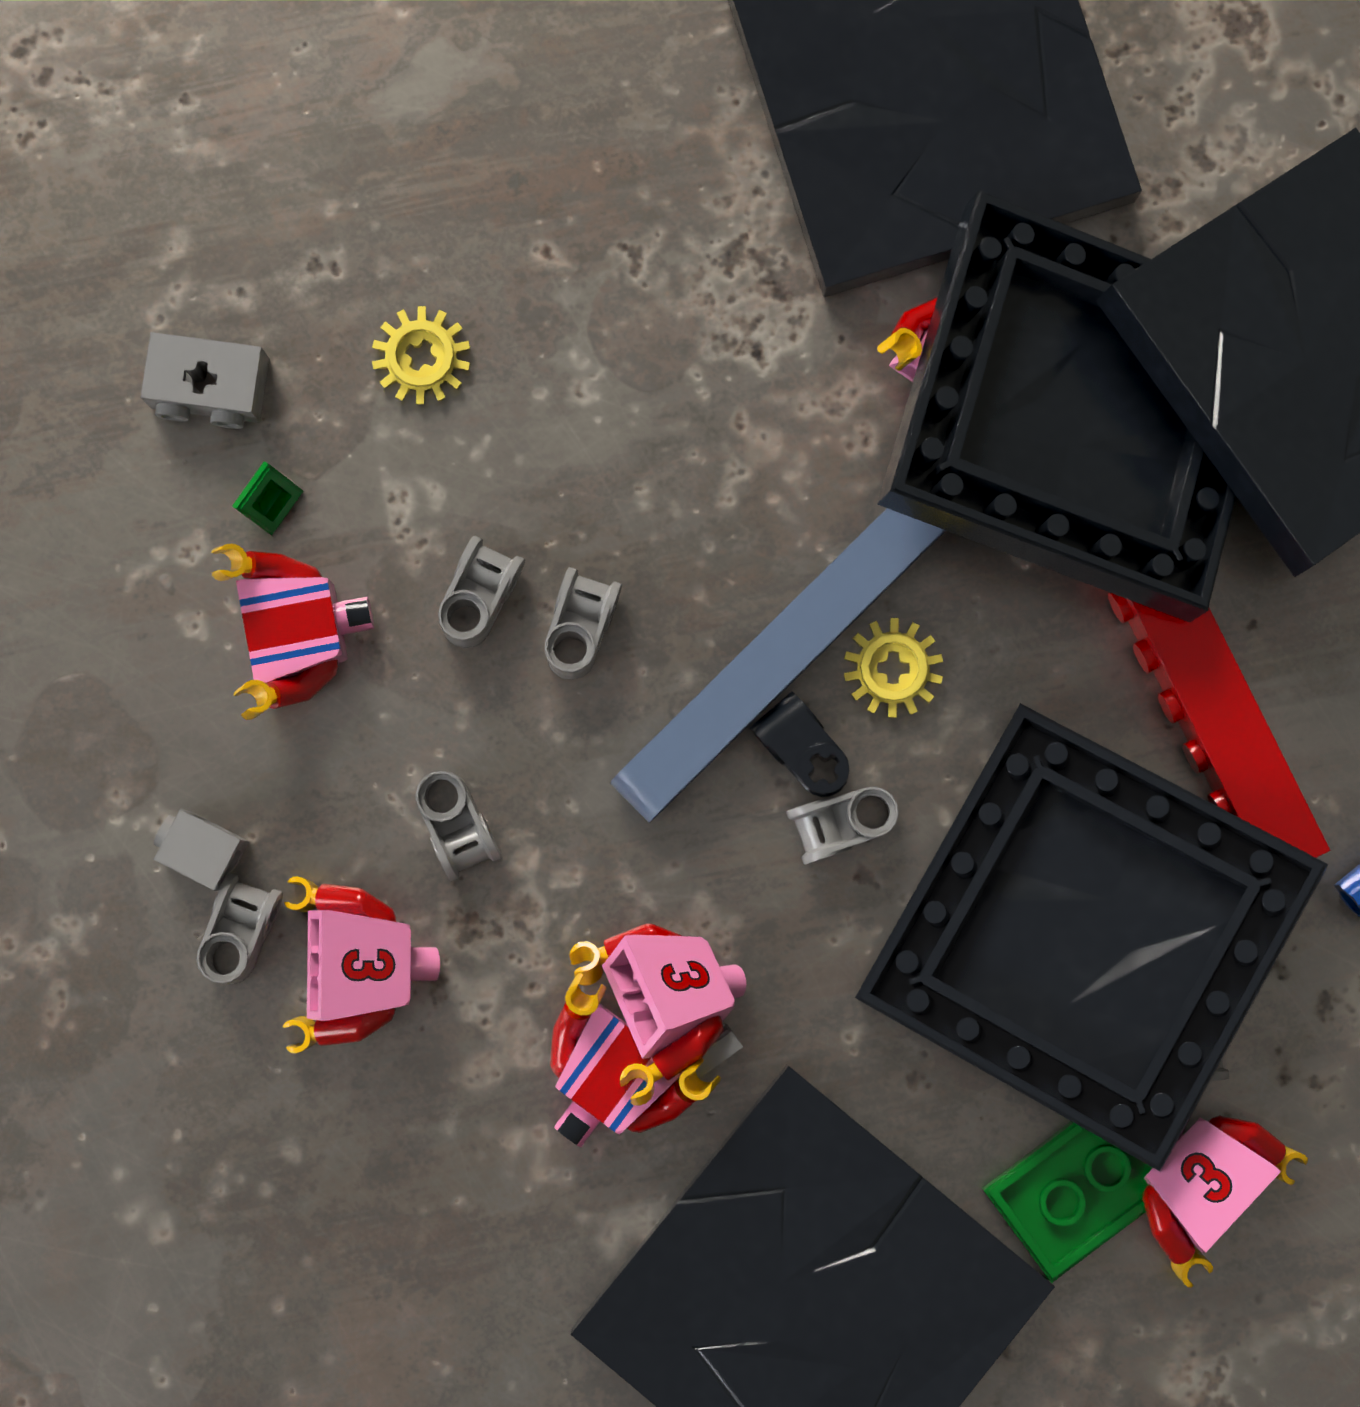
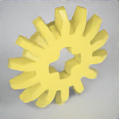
[372,306,470,405]
[844,618,943,718]

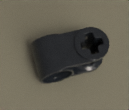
[750,691,849,797]

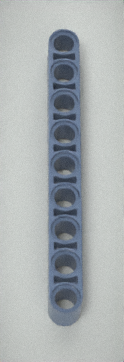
[610,508,946,823]

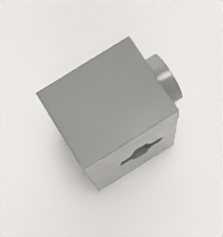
[140,332,270,429]

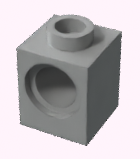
[153,809,250,891]

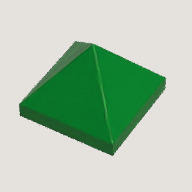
[232,461,304,535]

